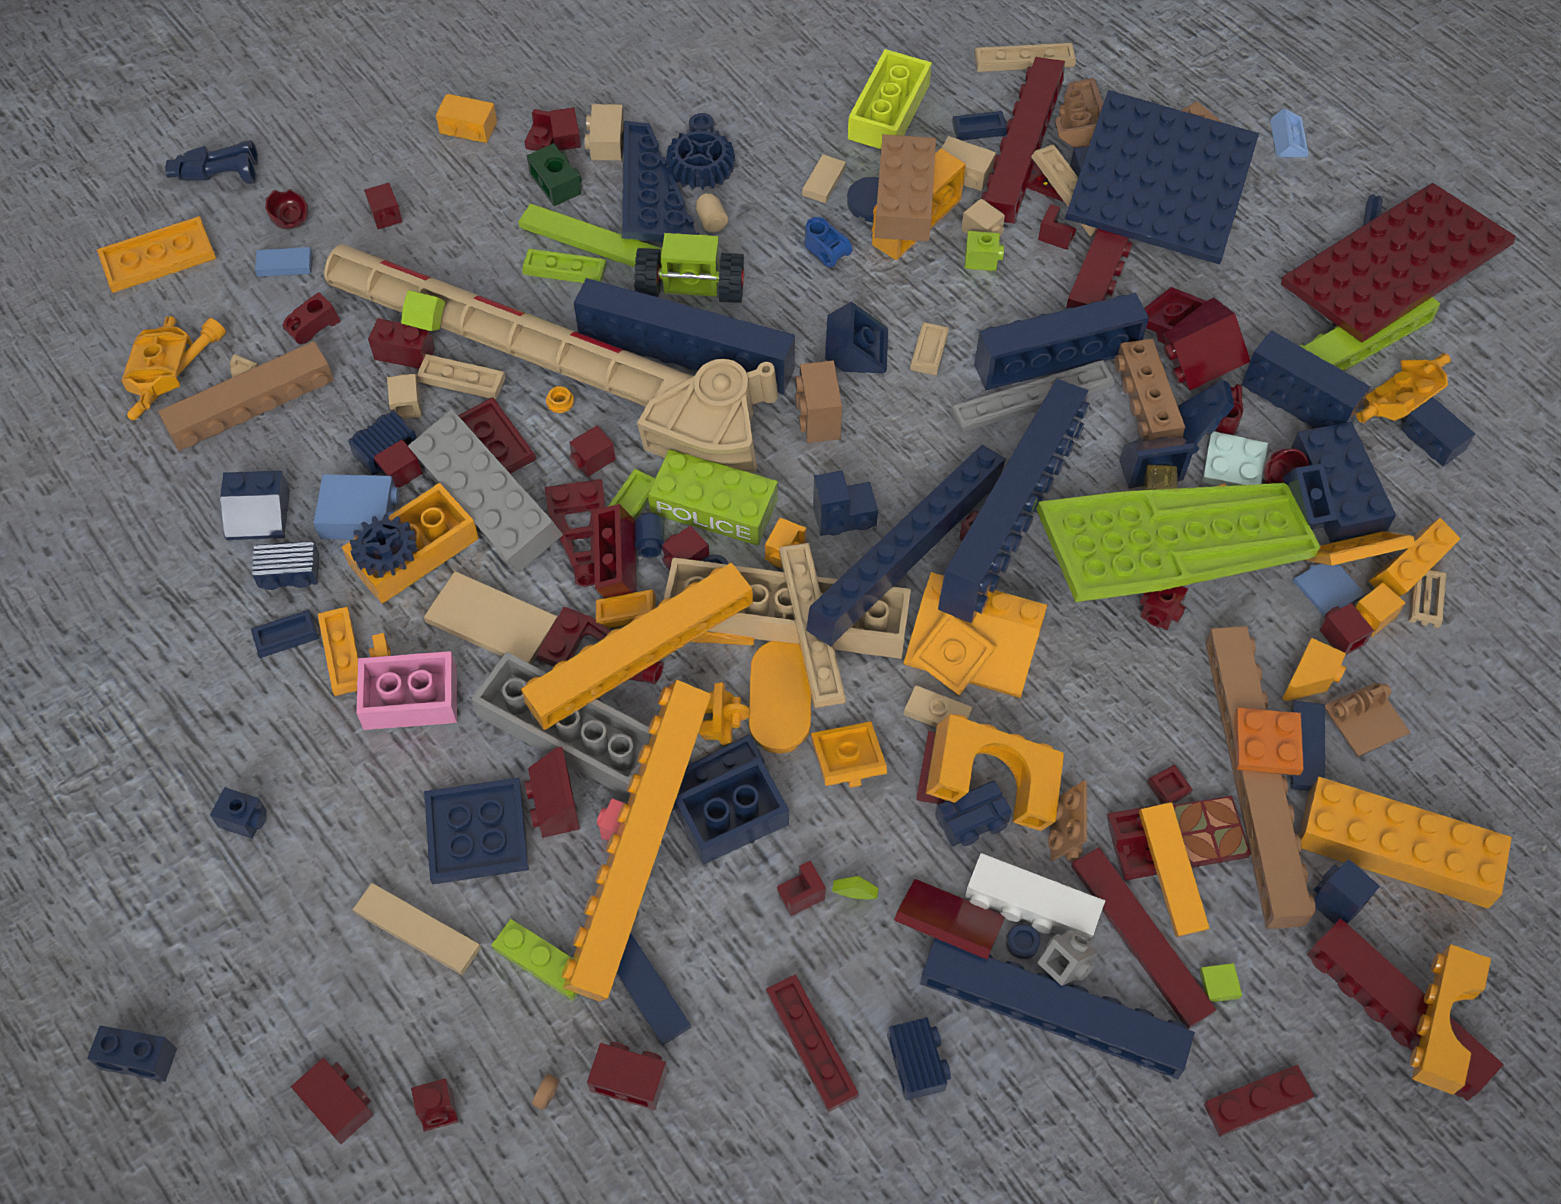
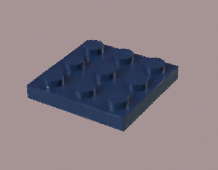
[424,778,529,885]

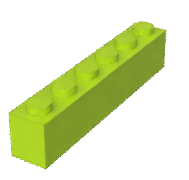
[1299,297,1440,371]

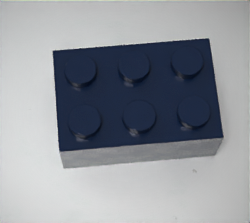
[674,757,789,865]

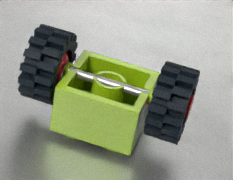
[634,233,744,303]

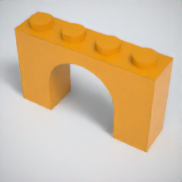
[926,714,1064,831]

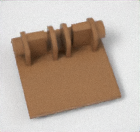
[1325,682,1410,757]
[1048,780,1087,862]

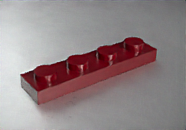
[766,974,859,1112]

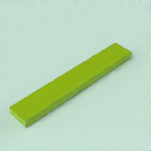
[518,203,662,268]

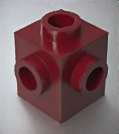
[1140,586,1188,631]

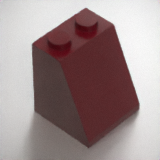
[1163,297,1250,391]

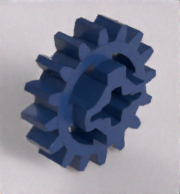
[350,514,418,577]

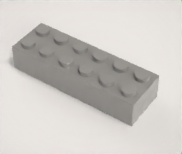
[408,409,563,573]
[471,652,651,799]

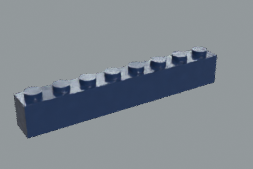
[920,938,1195,1079]

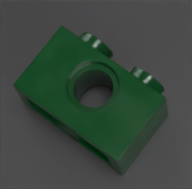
[526,143,582,206]

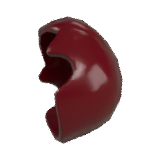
[265,189,309,229]
[1262,448,1310,484]

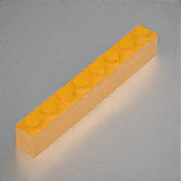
[521,562,753,730]

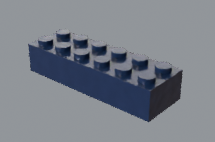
[974,293,1149,391]

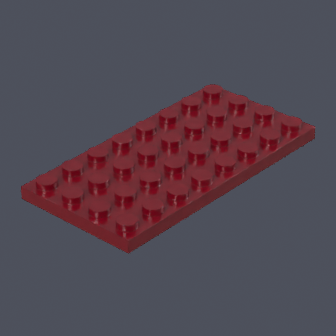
[1281,183,1516,343]

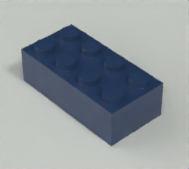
[1242,330,1371,428]
[1291,421,1396,543]

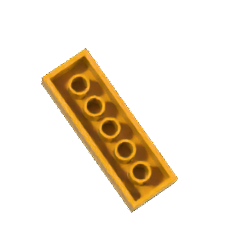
[1299,777,1512,909]

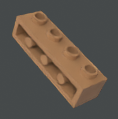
[1114,338,1185,441]

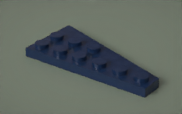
[621,121,700,243]

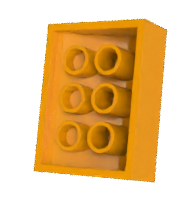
[904,572,1047,698]

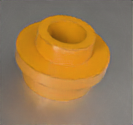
[546,386,574,413]

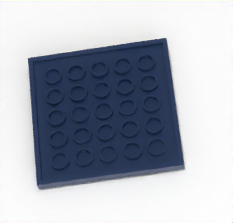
[1065,90,1259,265]

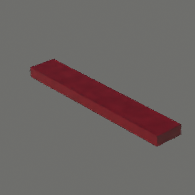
[1071,847,1217,1029]

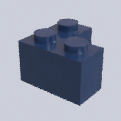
[813,470,878,536]

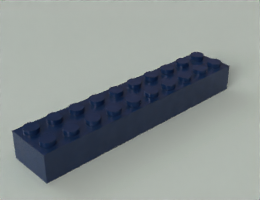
[938,379,1090,623]

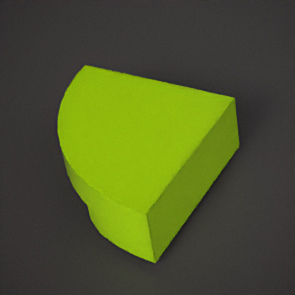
[832,876,879,900]

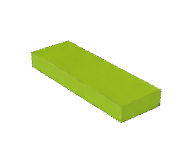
[522,248,606,283]

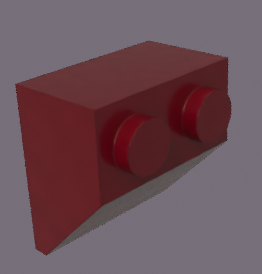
[524,747,580,838]

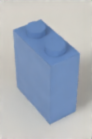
[314,474,400,540]

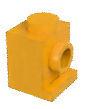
[765,518,806,568]

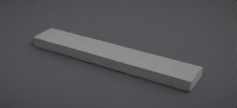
[950,360,1115,433]

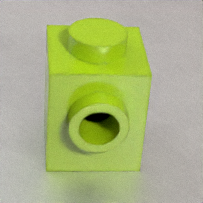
[964,231,1004,271]

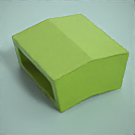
[401,290,446,331]

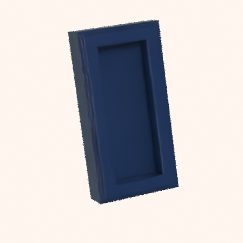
[952,111,1007,140]
[251,610,319,658]

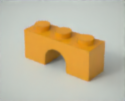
[1369,517,1461,597]

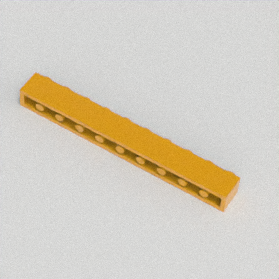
[562,680,711,1002]

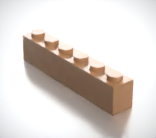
[158,341,334,451]

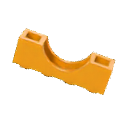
[1410,944,1491,1095]

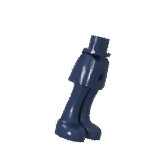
[165,140,258,184]

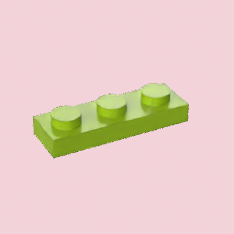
[491,919,578,1001]

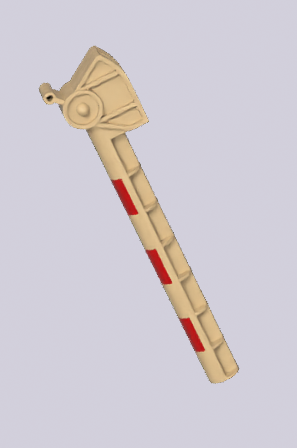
[324,244,778,473]

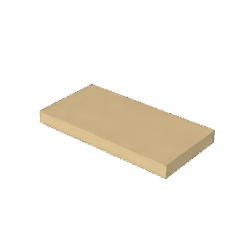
[424,571,558,664]

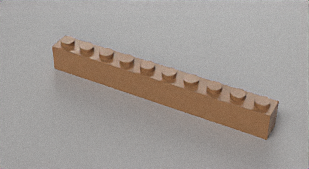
[1205,626,1315,929]

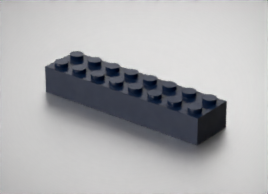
[574,278,795,394]

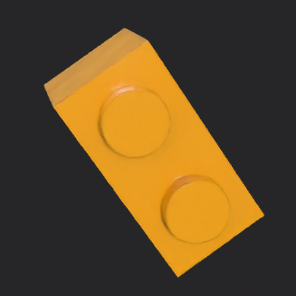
[436,93,497,143]

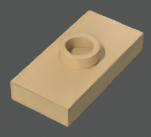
[903,685,973,728]

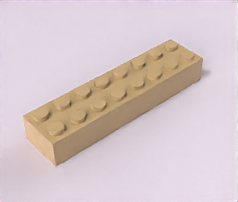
[663,558,911,659]

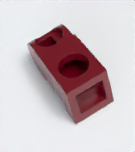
[282,292,341,344]

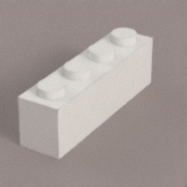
[965,853,1105,942]

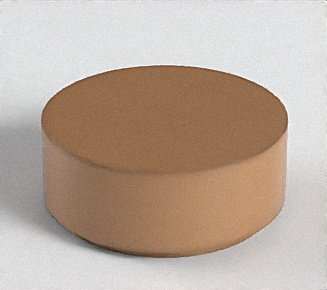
[532,1073,560,1111]

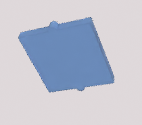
[1293,563,1365,616]

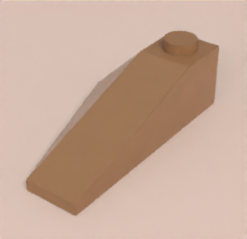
[1055,78,1103,148]

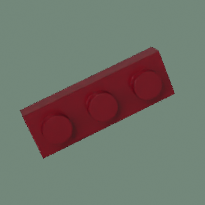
[1203,1064,1314,1137]

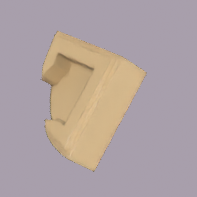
[230,354,258,378]

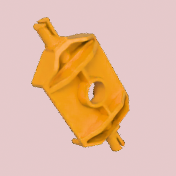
[121,316,193,410]
[1356,353,1451,423]

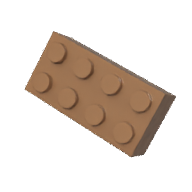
[875,134,936,241]

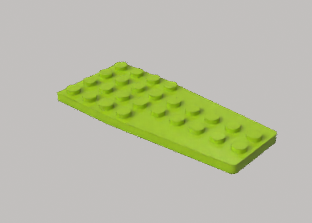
[1036,483,1320,602]

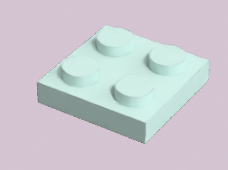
[1201,432,1268,486]

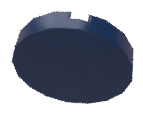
[847,177,879,222]

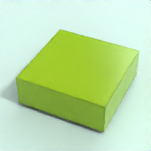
[1199,963,1242,1002]

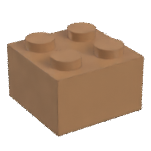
[795,360,842,443]

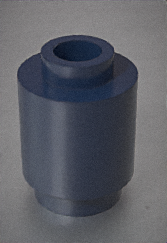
[635,512,664,558]

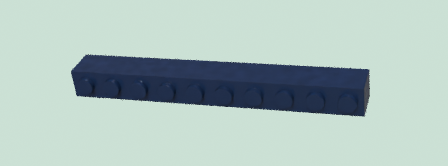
[806,445,1006,647]

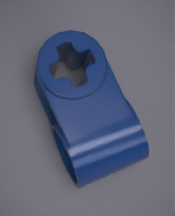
[804,217,853,268]

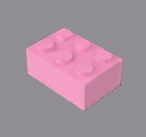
[356,651,457,730]

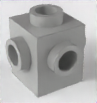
[1038,930,1098,986]

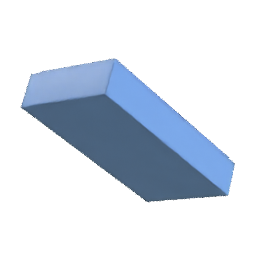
[255,247,312,277]

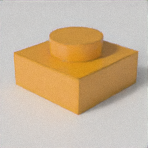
[369,633,391,657]

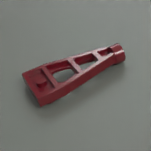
[545,479,606,587]
[536,607,664,685]

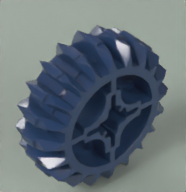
[666,127,735,191]

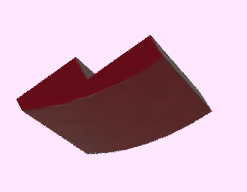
[1107,802,1169,881]

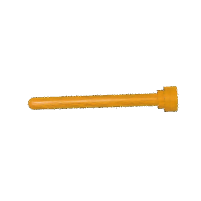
[127,318,226,420]

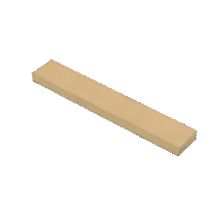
[779,543,846,708]

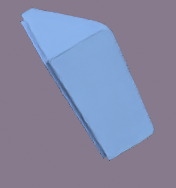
[1270,108,1308,157]

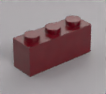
[593,504,637,598]

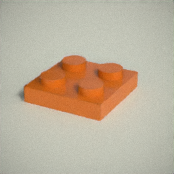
[1235,707,1303,776]

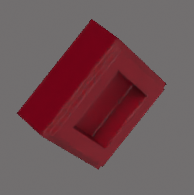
[1147,764,1193,804]

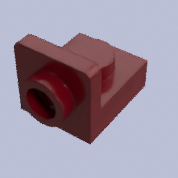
[524,109,554,151]

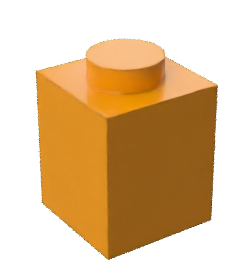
[1355,583,1406,637]

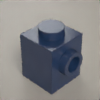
[210,787,267,839]

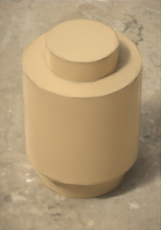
[696,193,728,233]

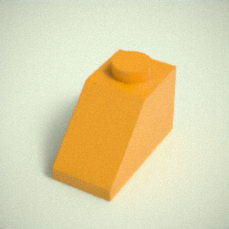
[1282,638,1346,702]

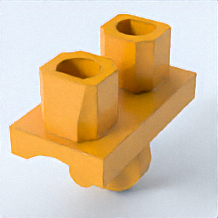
[699,682,750,746]

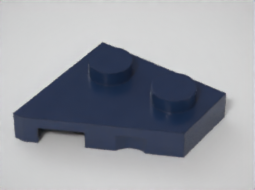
[1178,379,1234,454]

